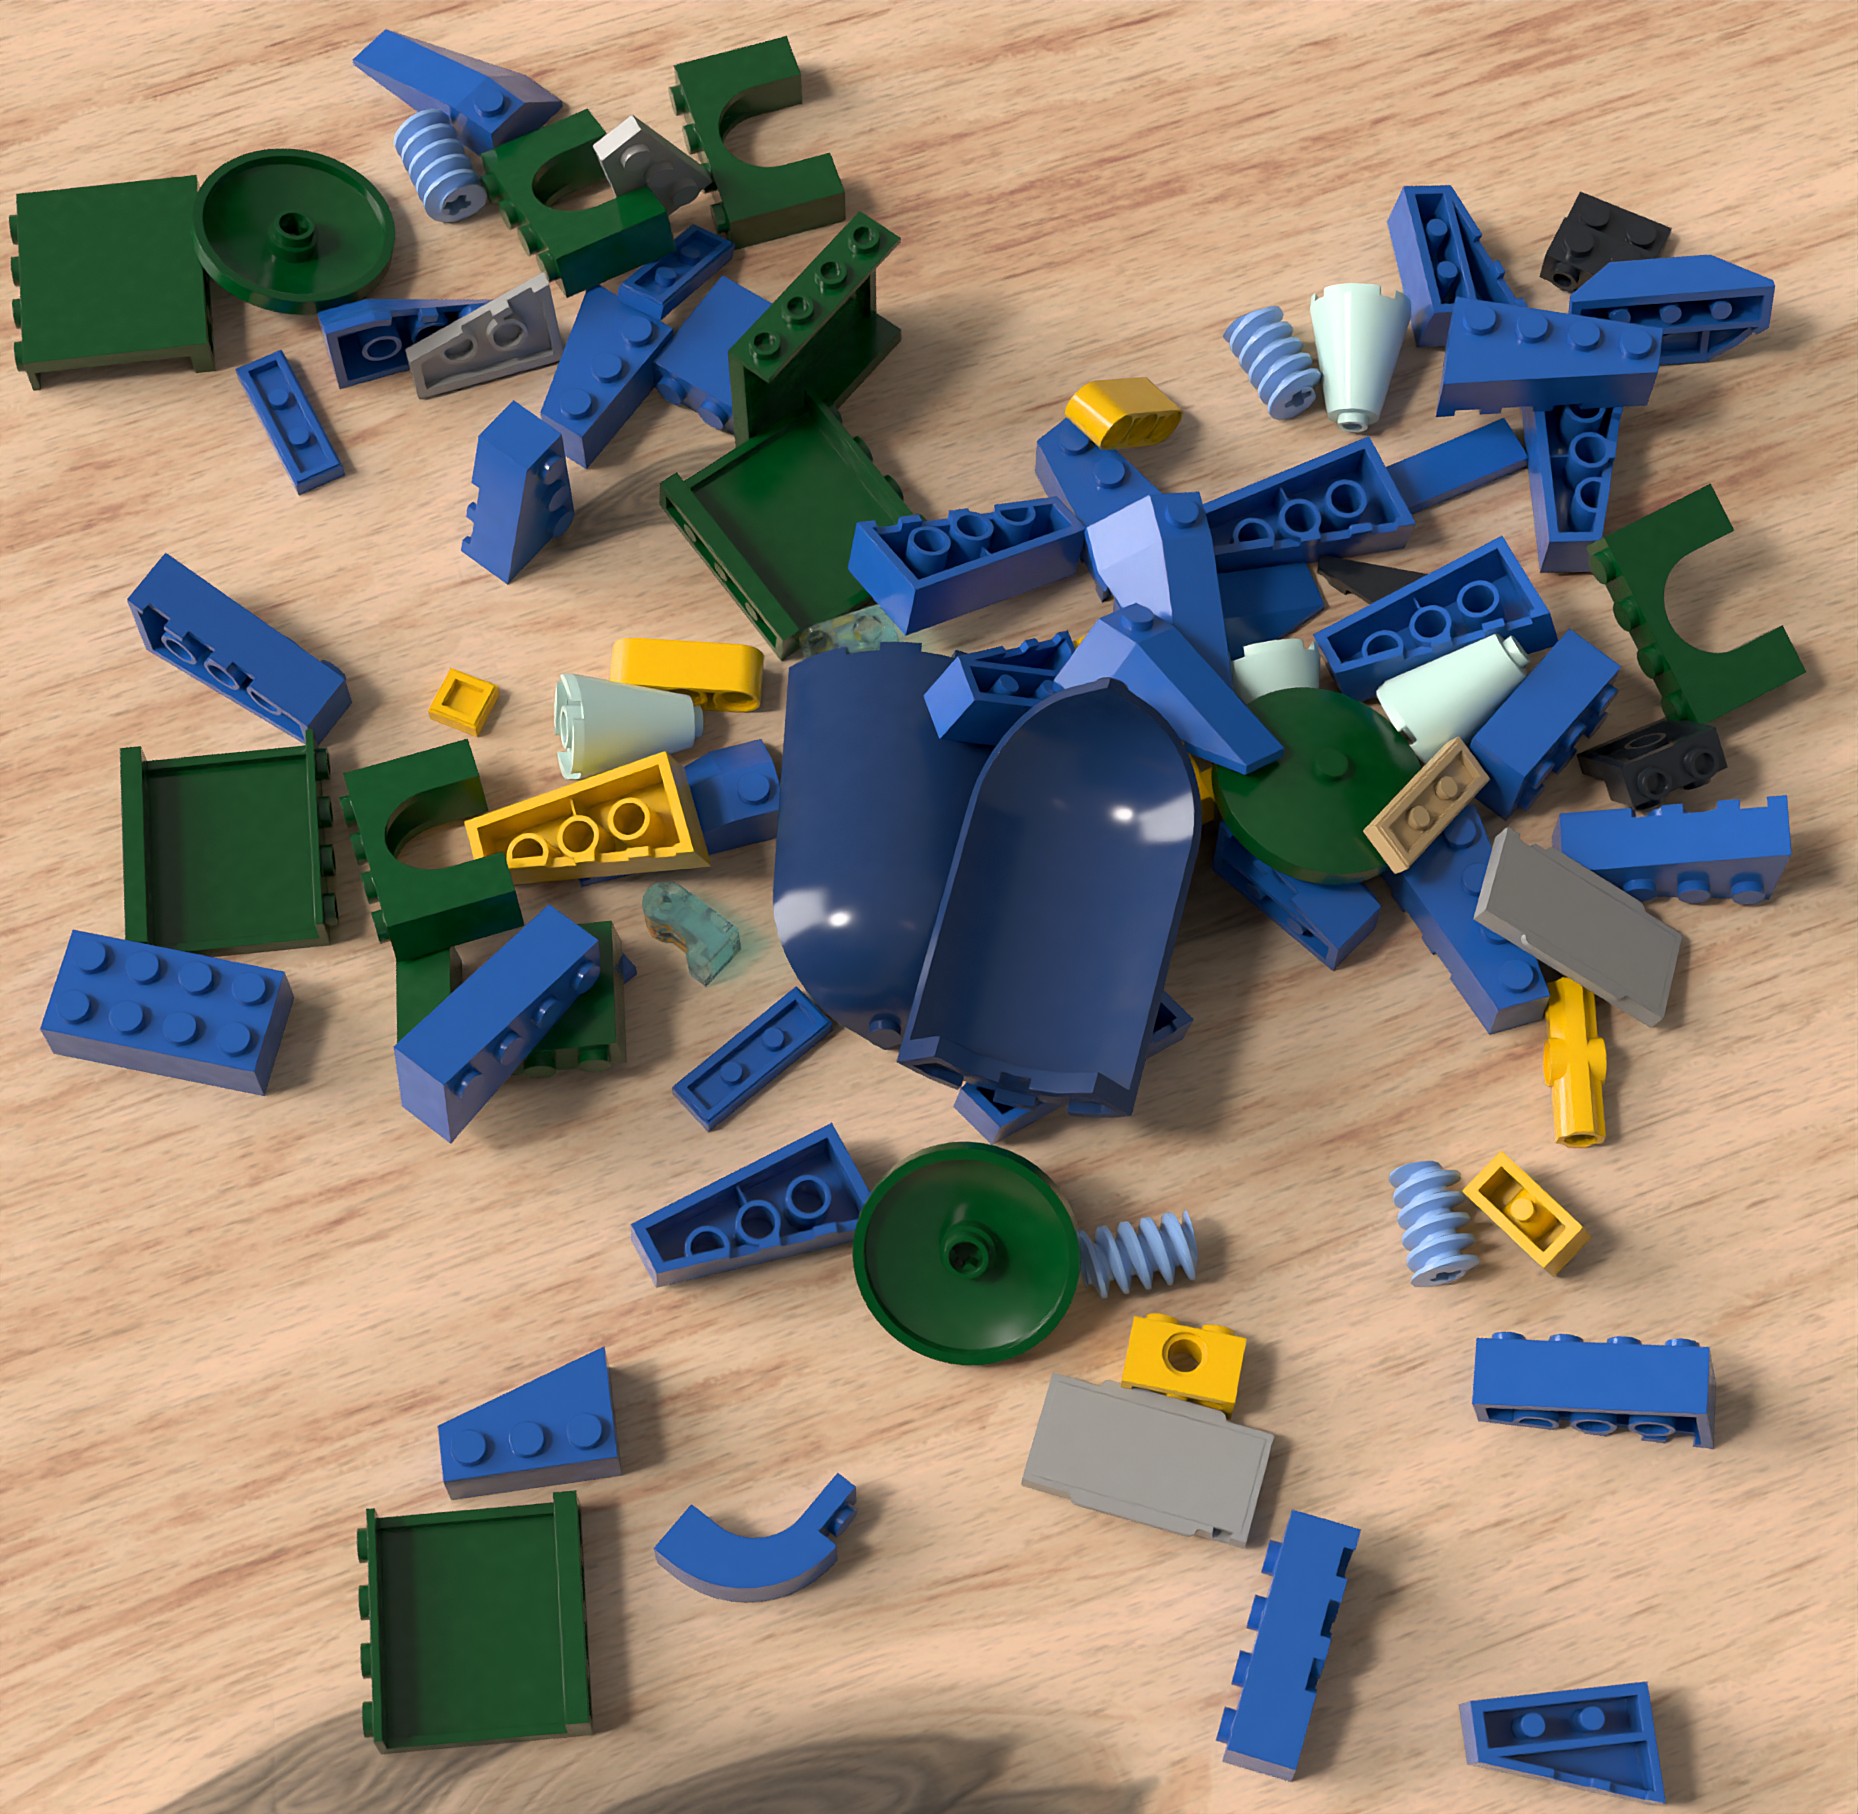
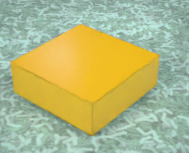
[428,668,500,737]

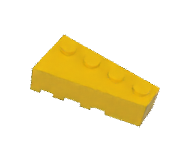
[464,751,712,885]

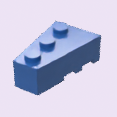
[1387,185,1529,347]
[461,400,575,585]
[1035,417,1162,602]
[923,630,1076,746]

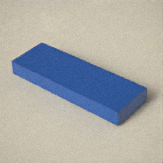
[616,224,735,321]
[235,349,345,495]
[1386,418,1529,515]
[672,986,833,1133]

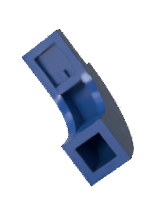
[654,1473,858,1603]

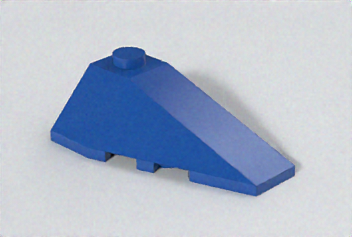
[353,29,563,157]
[317,299,494,389]
[1084,491,1234,692]
[1113,562,1325,661]
[1052,602,1284,775]
[579,739,780,887]

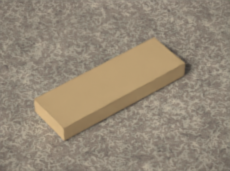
[1363,737,1490,874]

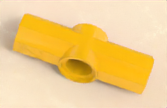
[1543,977,1607,1148]

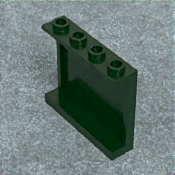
[9,175,216,391]
[728,211,901,447]
[659,386,927,661]
[120,729,339,957]
[357,1490,594,1754]

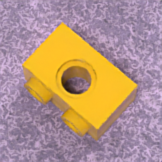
[1462,1151,1592,1277]
[1120,1313,1247,1420]

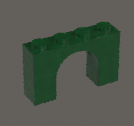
[668,36,846,250]
[479,108,677,298]
[1586,483,1806,725]
[339,738,525,962]
[396,921,627,1078]

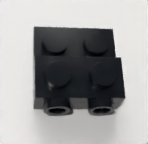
[1539,191,1672,292]
[1576,717,1728,810]

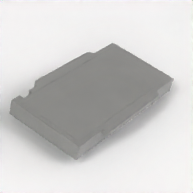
[1473,827,1682,1027]
[1021,1373,1274,1549]

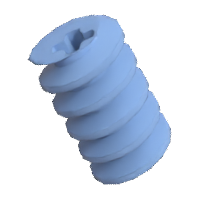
[394,108,487,223]
[1223,306,1322,420]
[1388,1161,1480,1287]
[1079,1209,1198,1299]

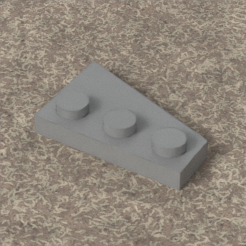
[593,114,713,216]
[405,271,563,399]

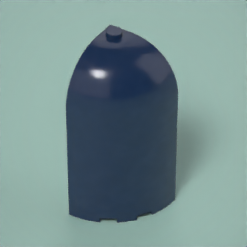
[773,642,996,1050]
[897,677,1202,1118]

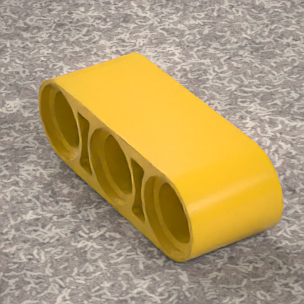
[1064,377,1183,450]
[609,638,765,713]

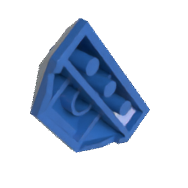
[1568,254,1775,365]

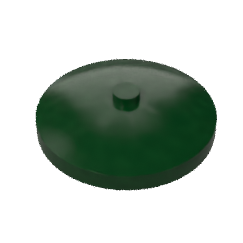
[191,148,395,315]
[1211,687,1421,885]
[852,1141,1082,1365]

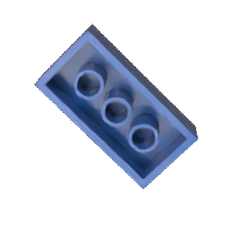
[40,930,294,1096]

